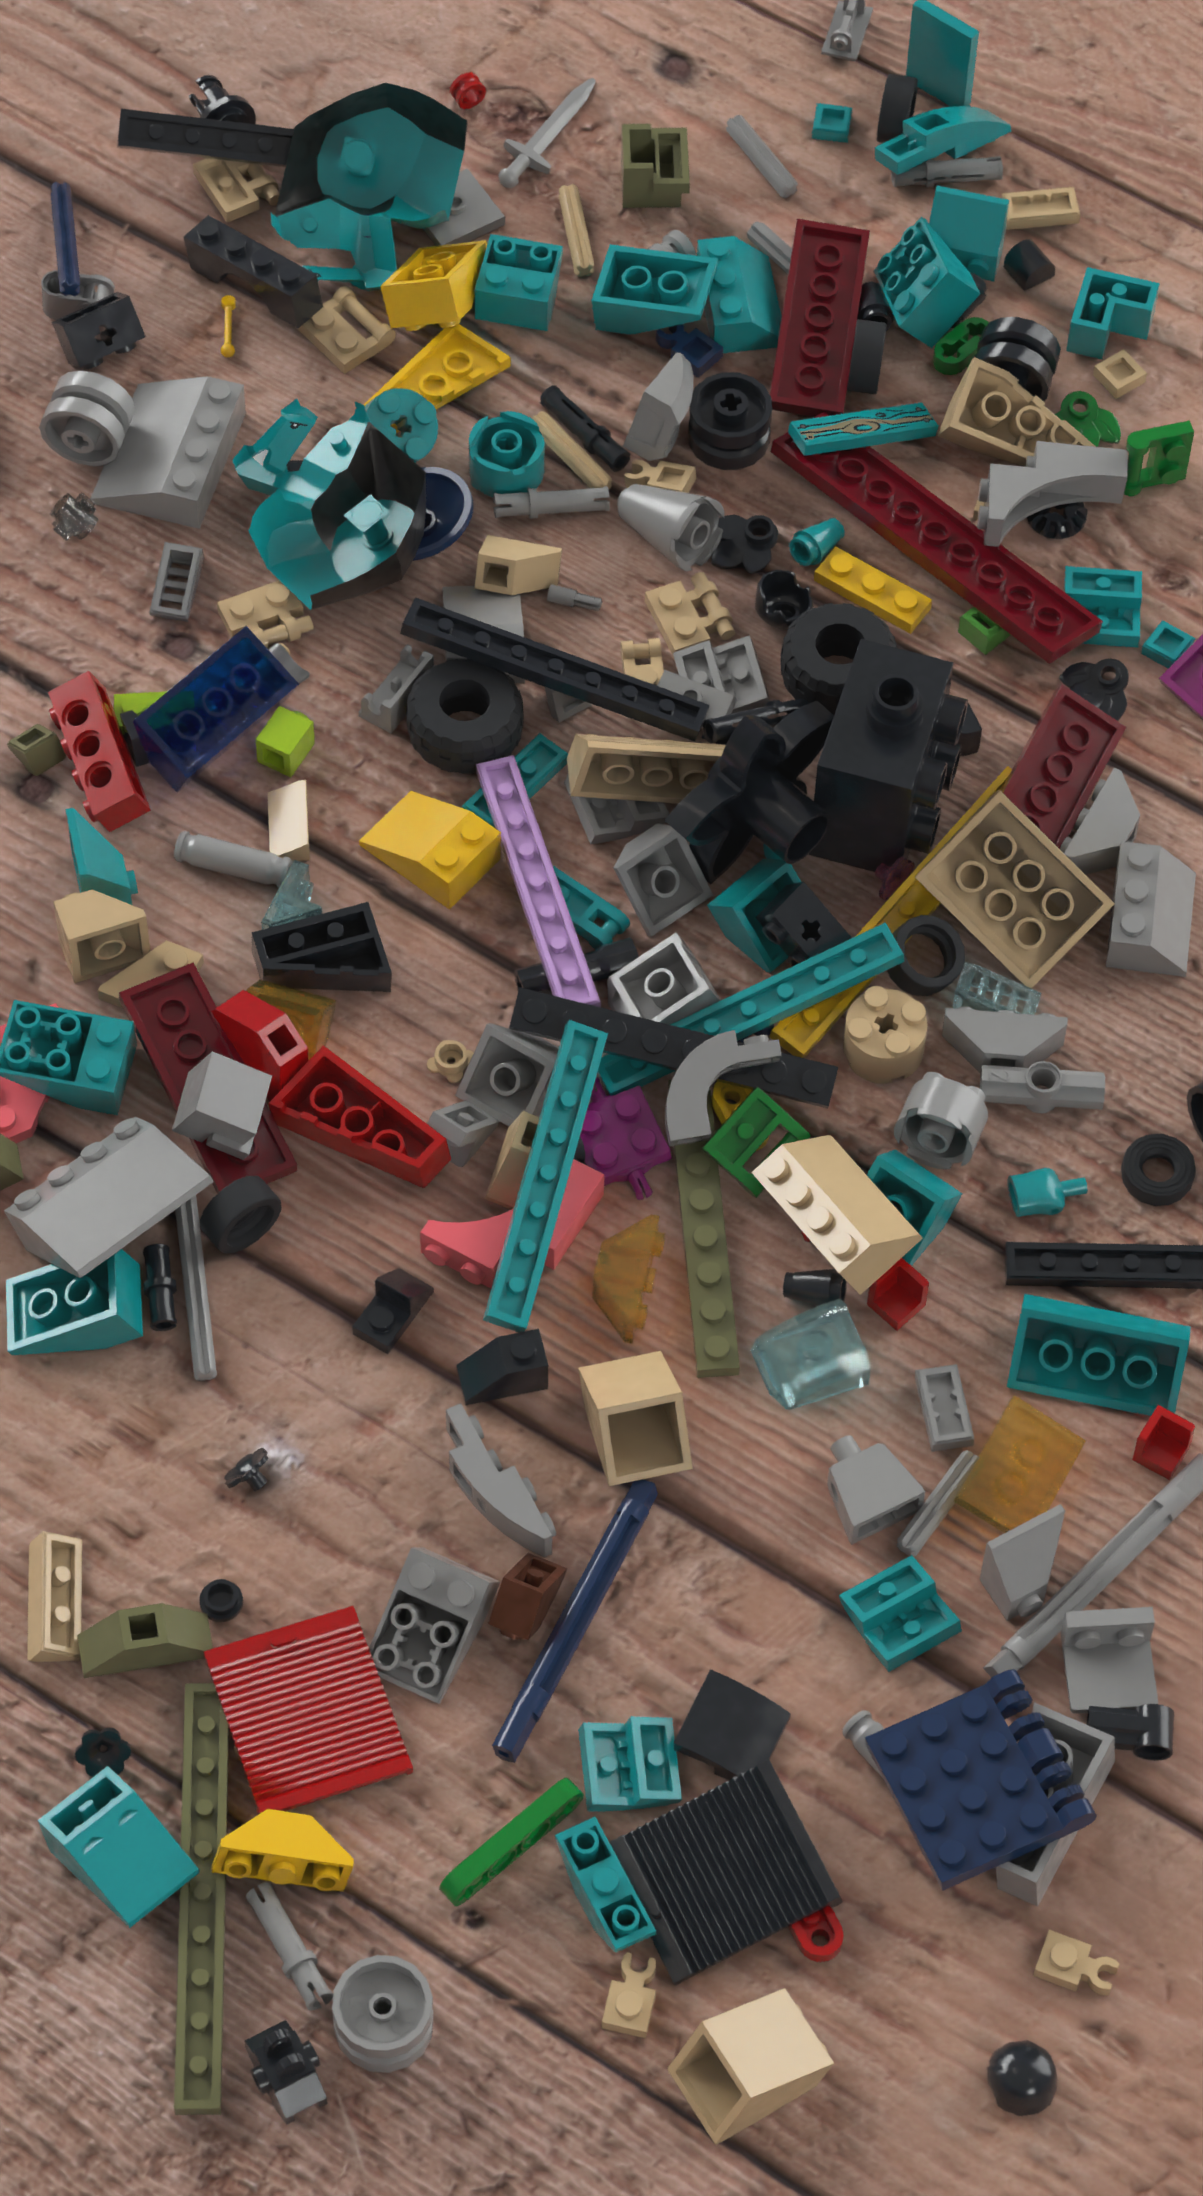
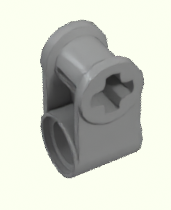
[41,270,115,320]

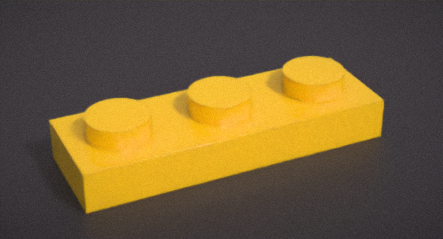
[814,546,932,634]

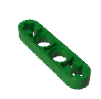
[439,1778,584,1906]

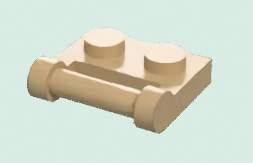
[298,286,396,374]

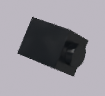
[456,1329,548,1406]

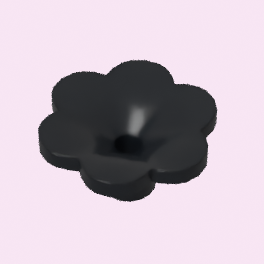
[224,1448,268,1491]
[75,1728,131,1777]

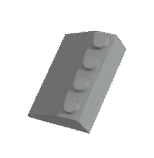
[90,376,246,529]
[4,1117,213,1278]

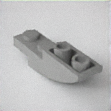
[446,1403,556,1557]

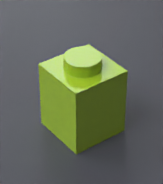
[255,705,315,777]

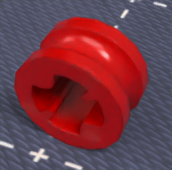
[450,72,486,109]

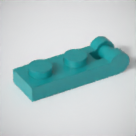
[553,866,630,950]

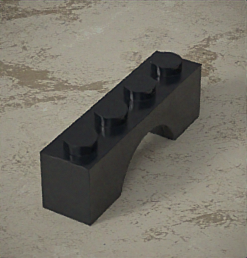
[183,215,323,329]

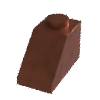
[488,1553,568,1640]

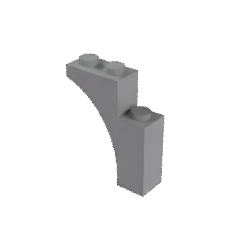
[977,441,1128,547]

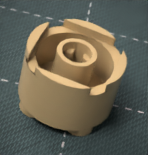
[843,986,927,1084]

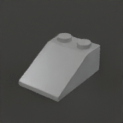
[442,586,525,683]

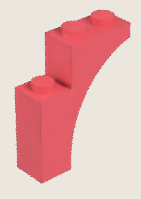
[420,1159,605,1289]

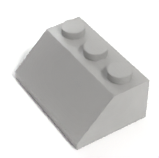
[1106,841,1196,977]

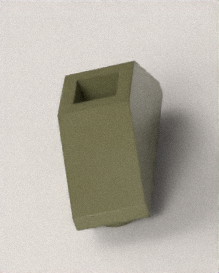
[77,1603,213,1678]

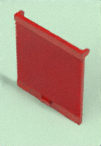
[203,1605,413,1815]

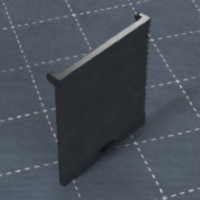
[609,1759,842,1986]

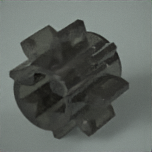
[50,492,98,541]

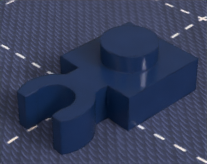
[656,324,724,378]

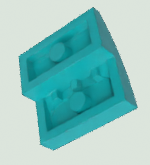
[1063,566,1142,648]
[839,1555,962,1672]
[578,1716,682,1811]

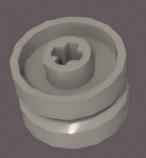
[39,370,136,466]
[332,1955,434,2073]

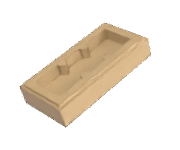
[1001,187,1080,230]

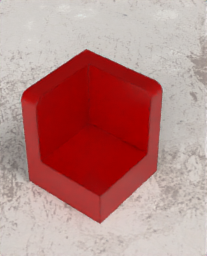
[867,1258,929,1331]
[1132,1405,1195,1480]

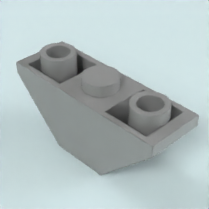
[1060,768,1140,875]
[942,1007,1068,1073]

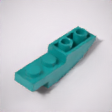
[875,106,1011,175]

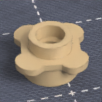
[427,1040,474,1083]

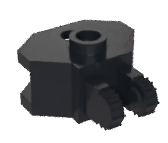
[245,2020,328,2125]

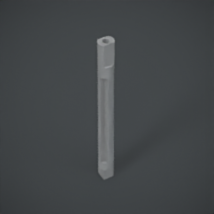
[984,1453,1203,1678]

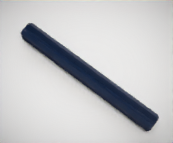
[50,182,80,297]

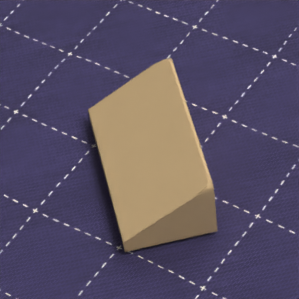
[267,780,310,861]

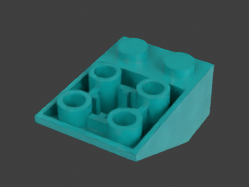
[874,216,980,348]
[0,1000,137,1116]
[37,1766,200,1928]

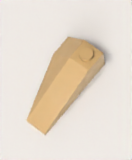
[938,357,1096,467]

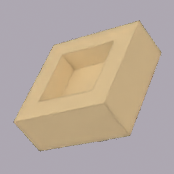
[1093,349,1147,399]

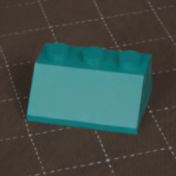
[697,236,782,353]

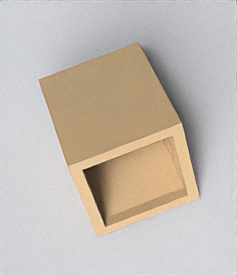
[578,1351,693,1486]
[667,1988,834,2145]

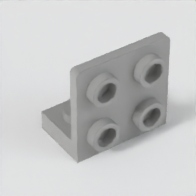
[1061,1607,1158,1714]

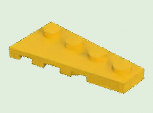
[364,324,511,433]

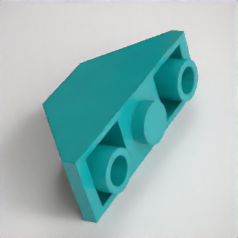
[555,1816,656,1953]

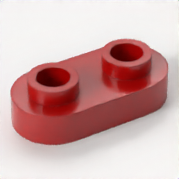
[788,1905,844,1962]

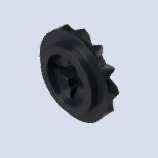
[1026,502,1088,539]

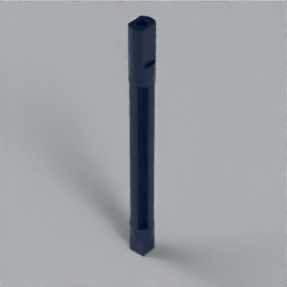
[492,1479,658,1762]

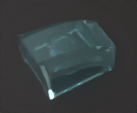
[751,1298,871,1410]

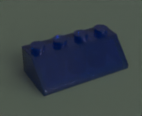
[133,626,299,792]

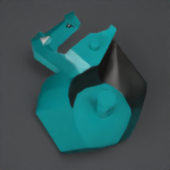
[271,82,467,291]
[232,399,426,610]

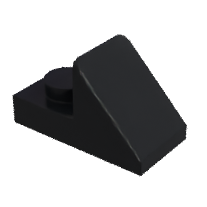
[352,1268,434,1354]

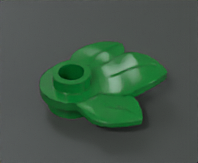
[1055,391,1121,447]

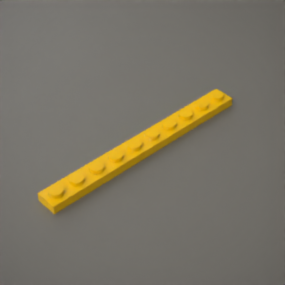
[769,766,1012,1058]

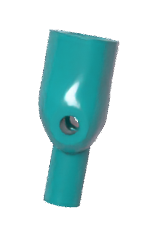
[1007,1168,1088,1217]

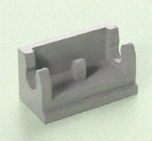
[359,644,434,733]

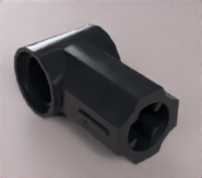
[1086,1704,1174,1761]

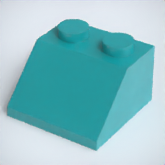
[929,186,1009,281]
[707,858,801,973]
[867,1149,963,1266]

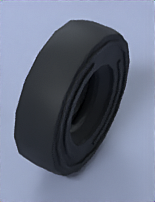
[1121,1134,1196,1206]

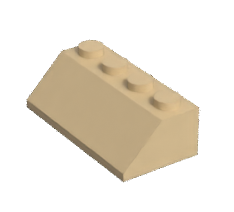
[567,734,726,804]
[751,1135,923,1295]

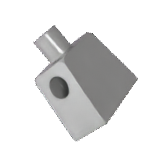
[827,1435,925,1545]

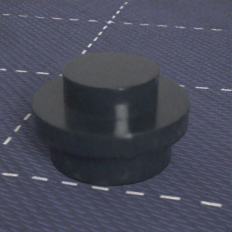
[199,1579,243,1622]

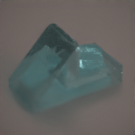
[261,860,323,930]

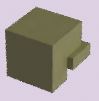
[621,124,690,208]

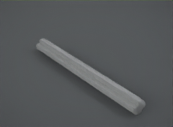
[175,1195,217,1381]

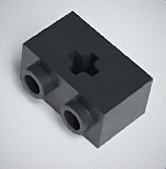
[52,292,146,370]
[755,881,852,967]

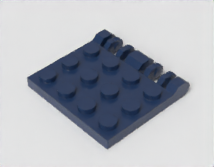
[865,1669,1097,1891]

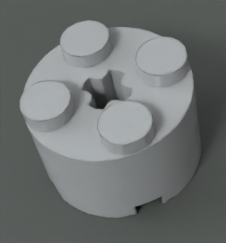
[894,1072,988,1169]

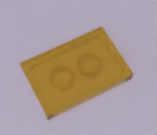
[953,1395,1086,1533]

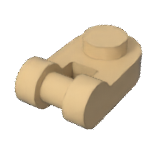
[620,638,664,686]

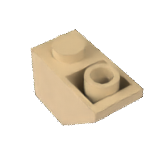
[474,535,562,595]
[484,1111,539,1210]

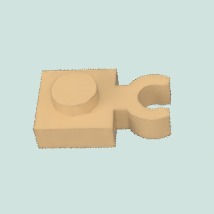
[624,460,697,493]
[1033,1930,1120,1996]
[602,1952,656,2038]

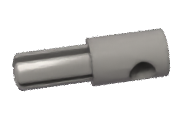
[547,584,602,611]

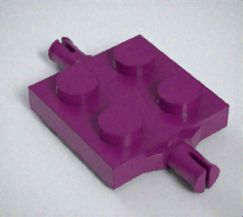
[580,1077,672,1200]

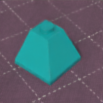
[65,808,138,905]

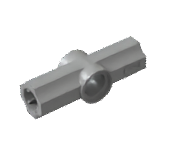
[979,1061,1105,1113]

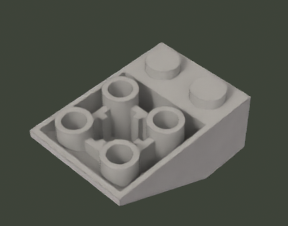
[369,1547,500,1704]

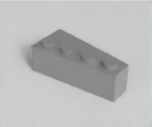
[996,1702,1115,1907]

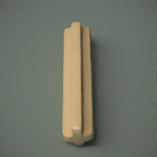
[559,184,594,277]
[532,411,612,489]

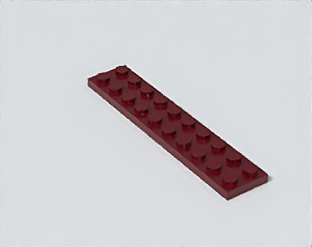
[770,412,1103,664]

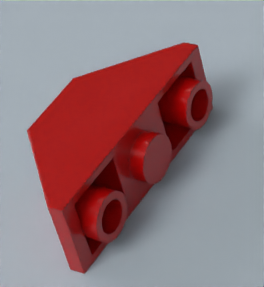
[211,990,309,1102]

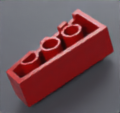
[268,1045,451,1188]

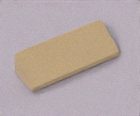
[27,1531,82,1662]

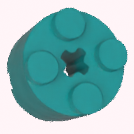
[364,388,438,463]
[469,411,545,498]

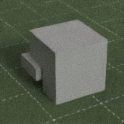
[172,1051,272,1160]

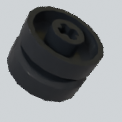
[973,317,1061,401]
[688,372,772,470]

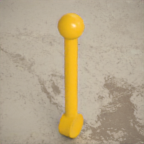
[220,295,236,358]

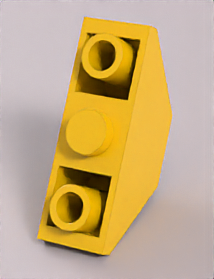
[212,1809,354,1892]

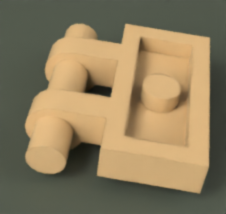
[193,158,280,223]
[645,572,735,657]
[217,580,314,655]

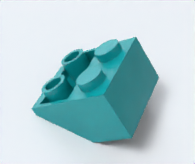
[475,234,563,331]

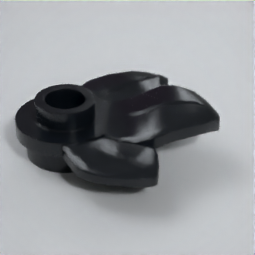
[711,515,778,574]
[1059,658,1129,721]

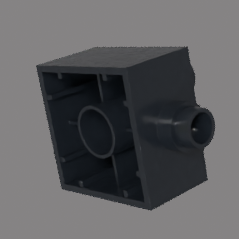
[809,639,968,879]

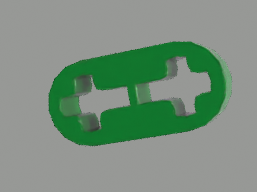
[933,317,989,375]

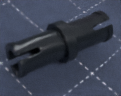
[143,1244,177,1331]

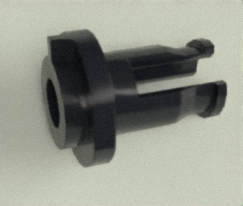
[188,75,256,124]

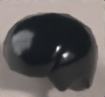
[755,570,814,630]
[987,2040,1057,2116]

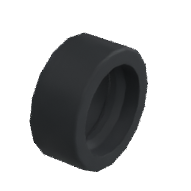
[877,74,918,143]
[847,319,887,394]
[887,915,965,996]
[200,1176,282,1254]

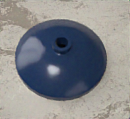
[413,467,474,561]

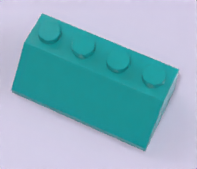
[1007,1294,1191,1416]

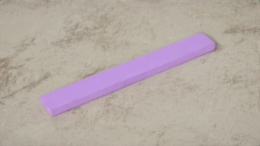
[476,755,601,1007]

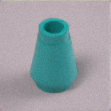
[789,518,845,566]

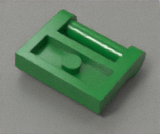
[1124,420,1194,496]
[701,1086,811,1198]

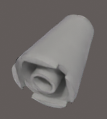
[617,484,725,571]

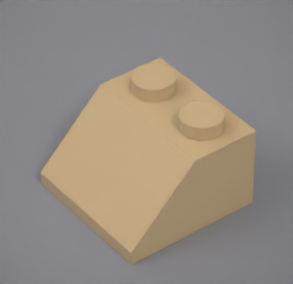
[53,890,150,983]

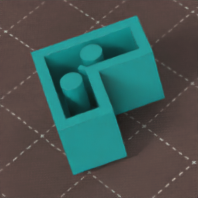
[1066,267,1160,359]

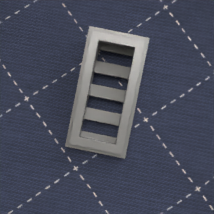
[149,542,204,622]

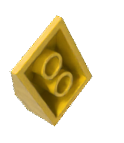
[380,240,487,331]
[359,791,501,910]

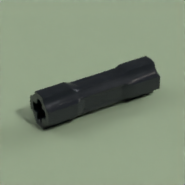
[514,938,639,995]

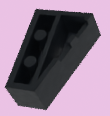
[252,902,392,992]

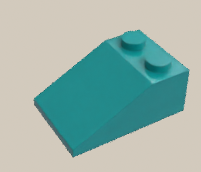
[591,244,718,335]
[6,1249,143,1355]

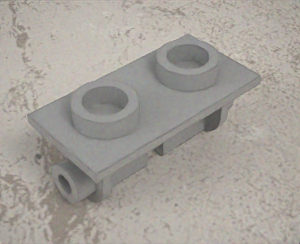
[821,0,873,62]

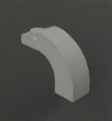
[665,1030,782,1147]

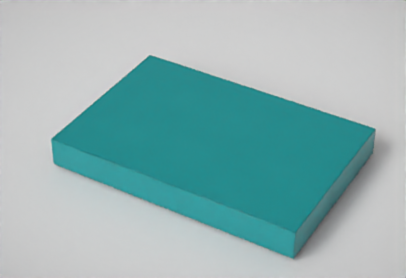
[906,0,979,107]

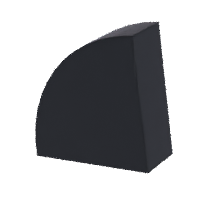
[120,710,150,767]

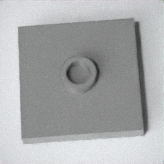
[422,168,505,246]

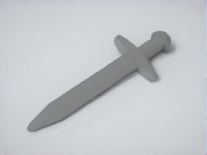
[498,78,595,188]

